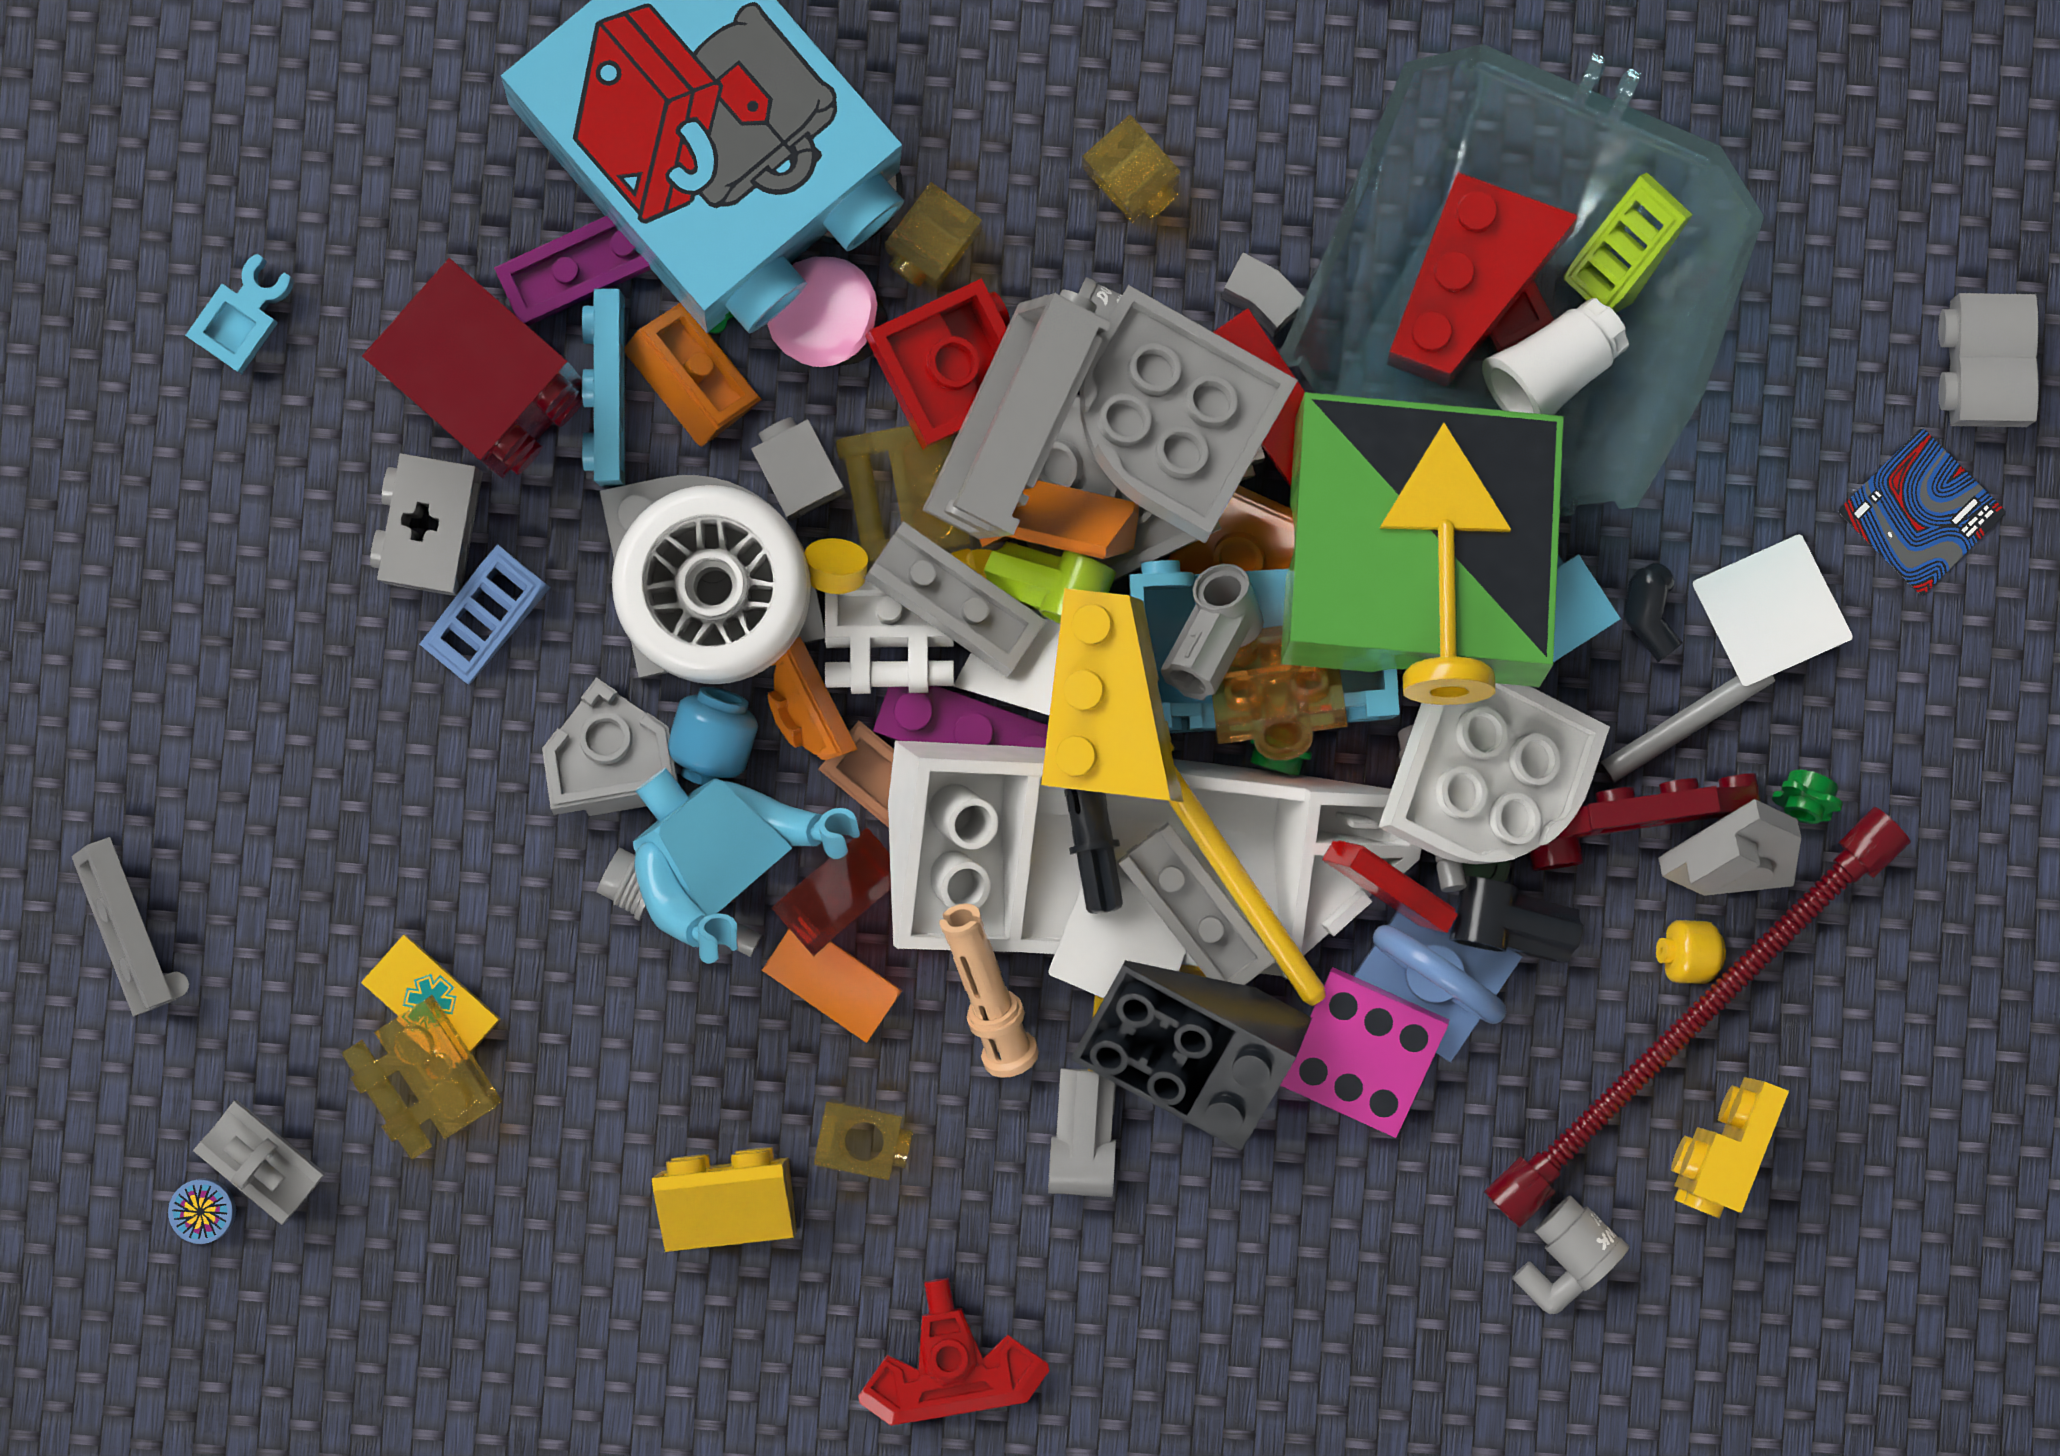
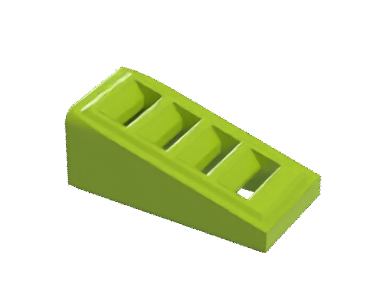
[1564,172,1693,313]

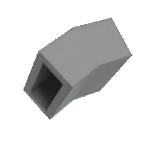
[1221,253,1306,337]

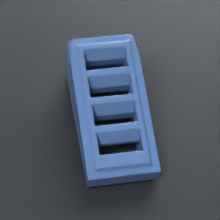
[419,544,551,685]

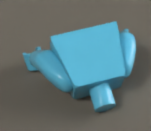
[633,768,860,964]

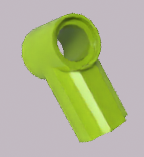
[984,541,1116,624]

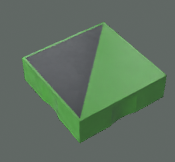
[1281,392,1564,687]

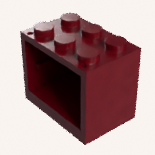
[362,258,583,479]

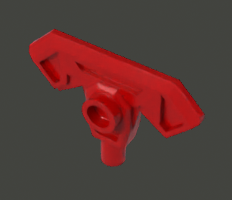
[858,1278,1049,1426]

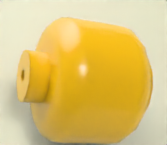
[1656,920,1726,984]

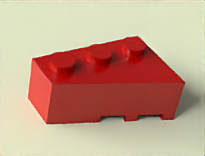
[1387,172,1579,387]

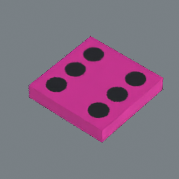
[1280,967,1450,1138]

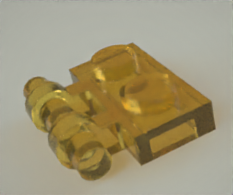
[341,994,502,1160]

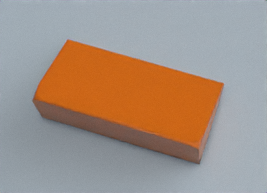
[624,303,762,447]
[1006,480,1139,559]
[762,918,903,1043]

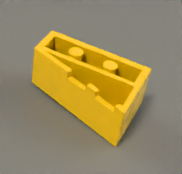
[1041,588,1184,802]

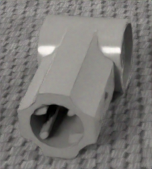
[1161,564,1264,701]
[1048,1068,1116,1197]

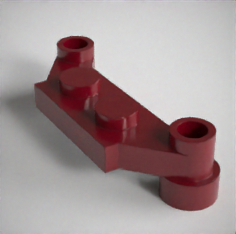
[1530,773,1761,871]

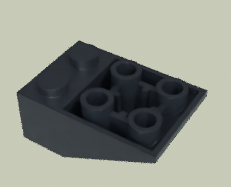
[1071,960,1312,1151]

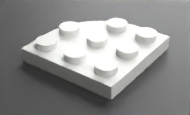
[1378,683,1610,864]

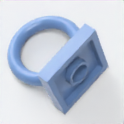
[1353,911,1522,1062]

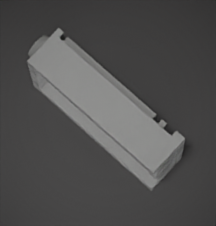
[922,290,1112,539]

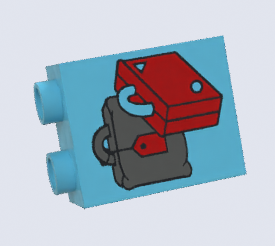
[501,0,904,333]

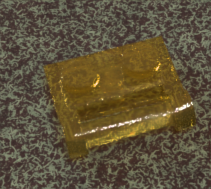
[835,425,971,565]

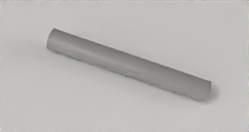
[1600,675,1775,783]

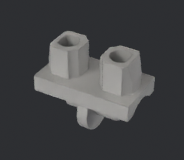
[193,1100,326,1225]

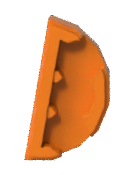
[768,637,858,760]

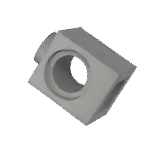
[751,417,846,522]

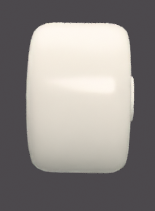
[612,485,811,684]

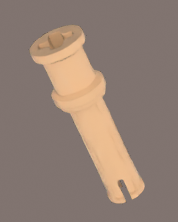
[939,903,1039,1078]

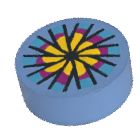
[168,1178,236,1244]

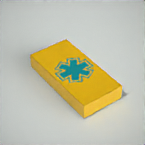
[361,934,501,1067]

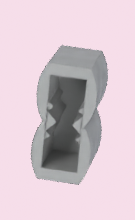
[1938,293,2038,427]

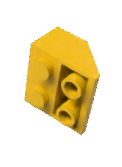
[652,1147,797,1252]

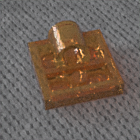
[1212,625,1348,760]

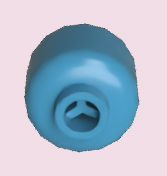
[668,687,758,785]

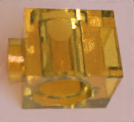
[1081,115,1181,223]
[885,182,983,289]
[813,1099,913,1180]

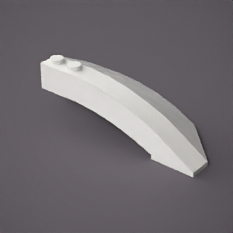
[888,741,1421,979]

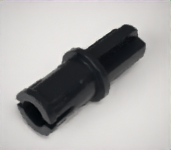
[1064,789,1123,914]

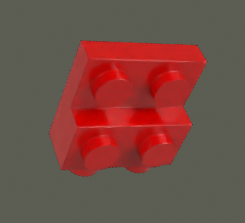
[865,278,1010,450]

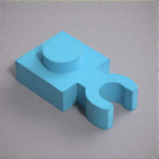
[185,254,294,375]

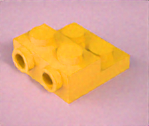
[1671,1077,1789,1218]

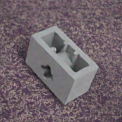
[370,453,483,596]

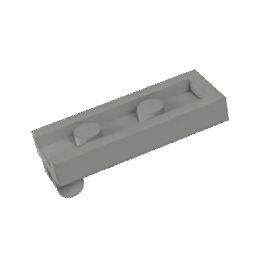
[864,521,1046,677]
[1117,822,1276,985]
[71,837,189,1017]

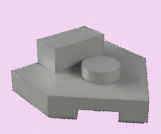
[542,677,679,816]
[1659,799,1801,896]

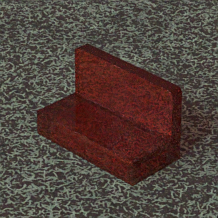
[772,827,891,957]

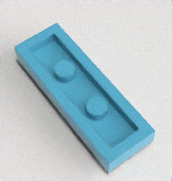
[582,289,625,486]

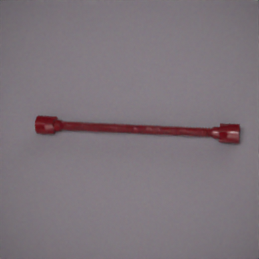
[1484,806,1911,1228]

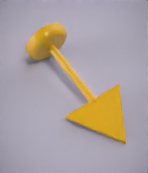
[1379,423,1511,705]

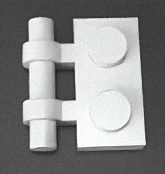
[825,580,954,694]

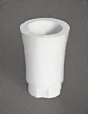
[1482,298,1629,415]

